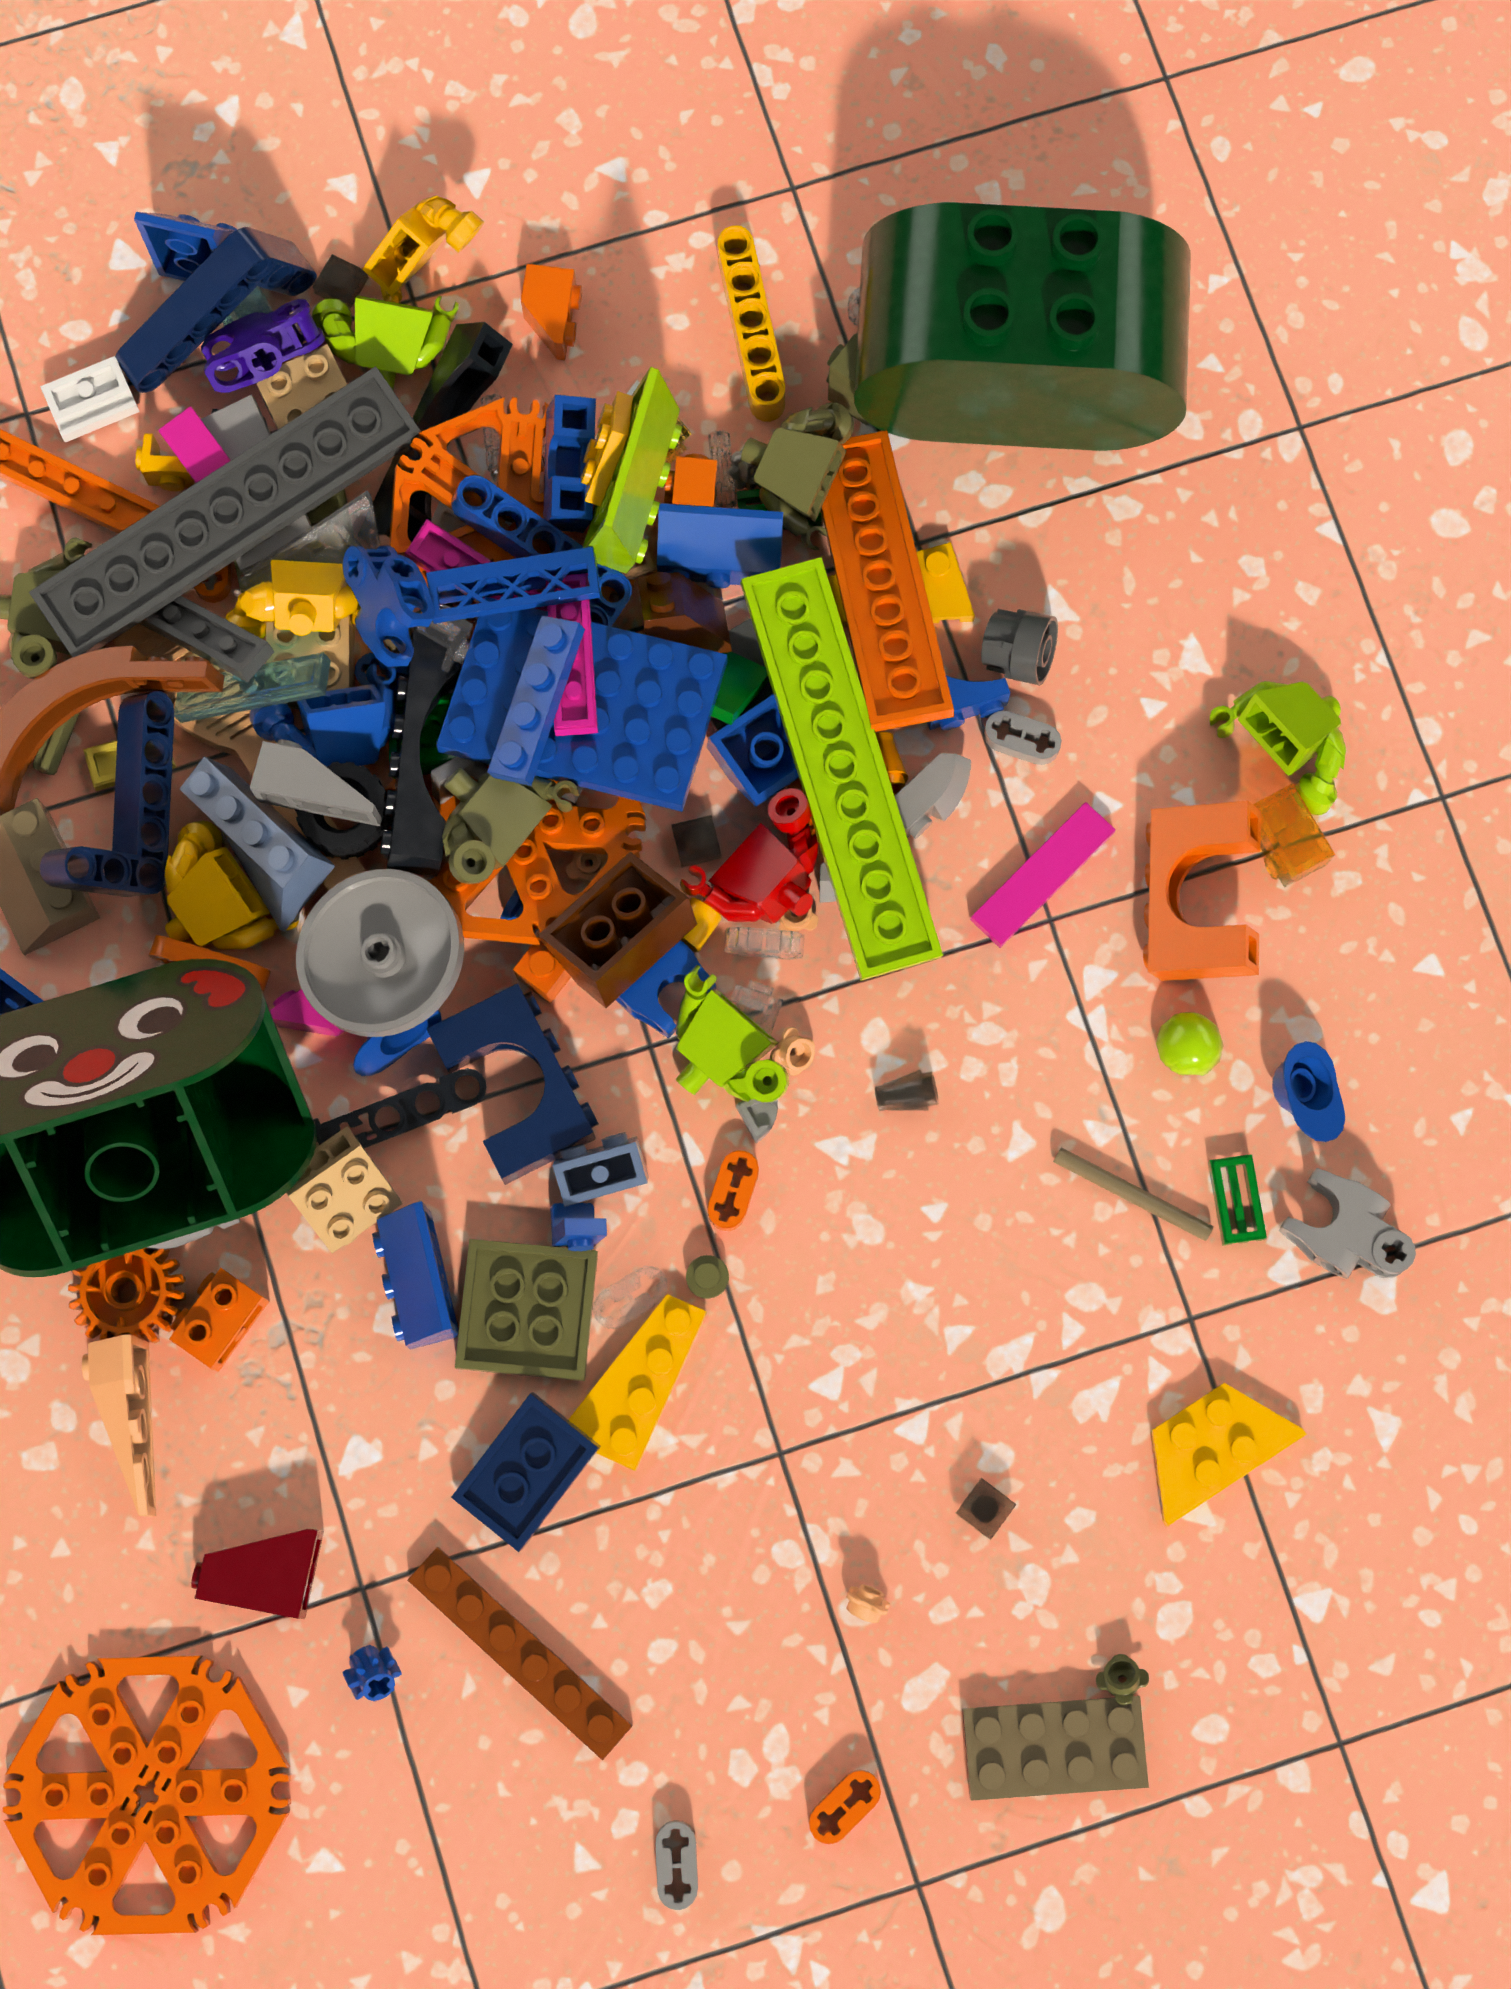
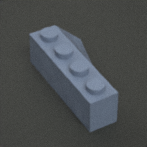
[180,756,335,932]

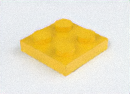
[581,391,633,506]

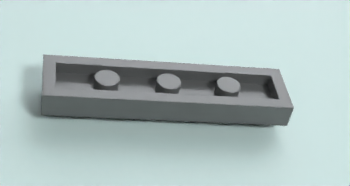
[139,596,274,683]

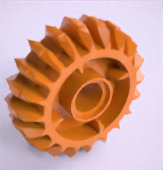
[68,1248,187,1343]

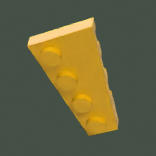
[827,542,975,627]
[568,1294,707,1471]

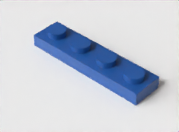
[487,615,585,786]

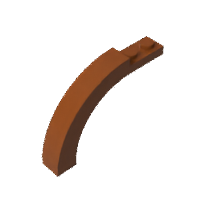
[0,645,225,815]

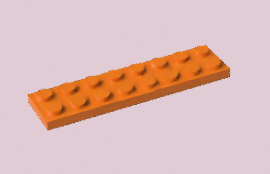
[821,430,954,732]

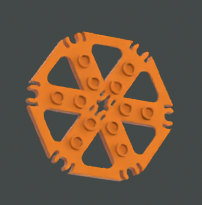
[389,397,636,644]
[385,765,646,945]
[3,1656,291,1935]

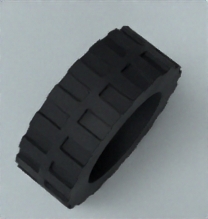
[295,761,392,860]

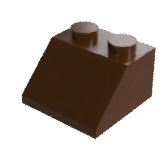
[638,572,732,653]

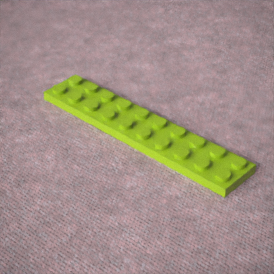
[740,557,943,981]

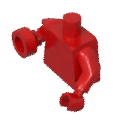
[680,788,818,924]

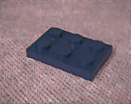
[451,1392,601,1552]

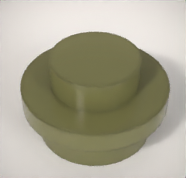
[686,1255,729,1299]

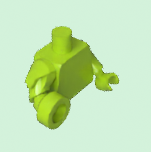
[312,295,459,390]
[1210,681,1346,815]
[676,965,789,1103]

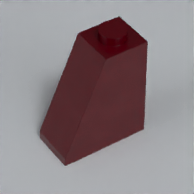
[191,1529,324,1619]

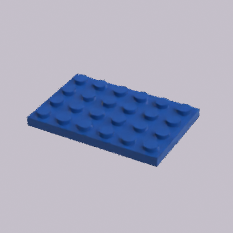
[436,597,728,812]

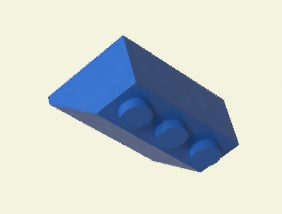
[657,503,784,589]
[707,694,799,807]
[372,1201,459,1349]

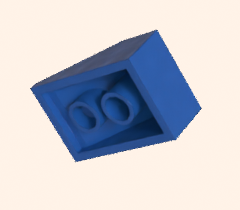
[134,212,237,281]

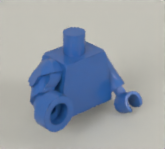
[250,663,397,766]

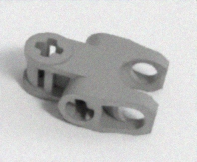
[1279,1168,1416,1279]

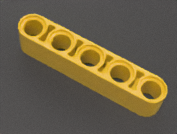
[718,225,785,422]

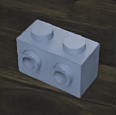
[552,1132,649,1207]

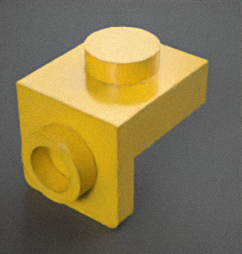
[135,433,196,492]

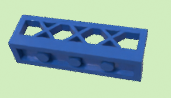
[426,547,601,624]

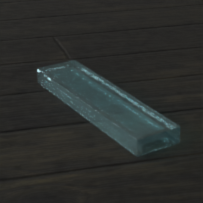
[174,652,331,723]

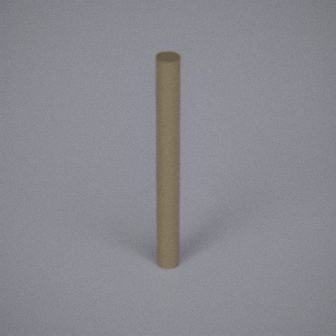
[1053,1147,1214,1241]

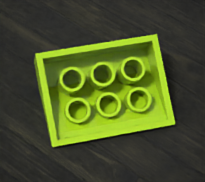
[583,367,682,574]

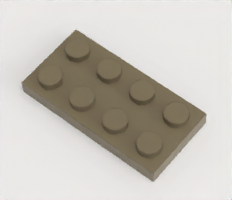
[962,1696,1149,1801]

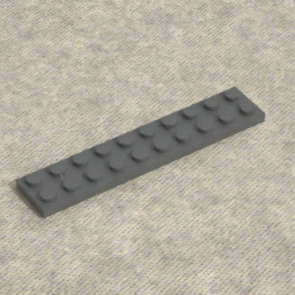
[29,366,421,657]

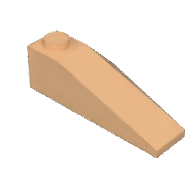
[82,1334,156,1517]

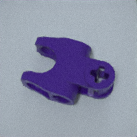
[201,299,325,393]

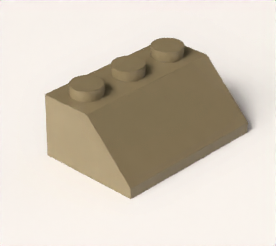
[0,798,100,955]

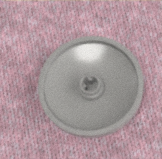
[296,869,464,1037]

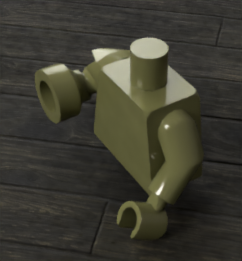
[741,403,854,550]
[0,538,92,679]
[442,767,580,884]

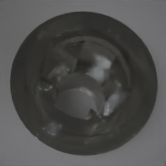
[875,1069,939,1111]

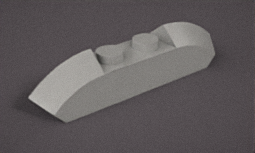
[819,753,971,903]

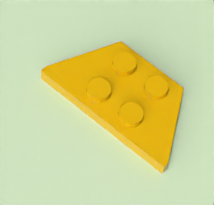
[1151,1383,1307,1527]

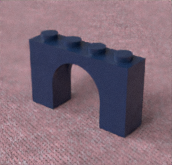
[427,983,599,1185]

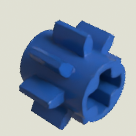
[342,1645,402,1701]

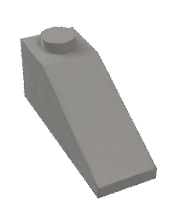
[250,739,382,826]

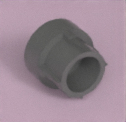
[981,609,1058,686]

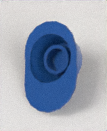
[353,1010,442,1076]
[1272,1041,1345,1142]

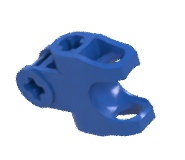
[343,546,435,667]
[616,940,716,1039]

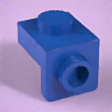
[550,1203,607,1251]

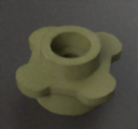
[1096,1654,1149,1705]

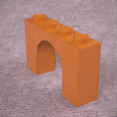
[1143,800,1261,981]

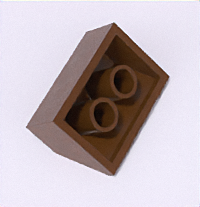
[538,852,697,1008]

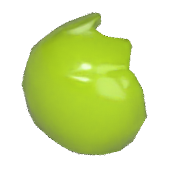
[1156,1012,1224,1076]

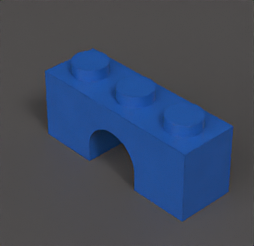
[543,395,596,533]

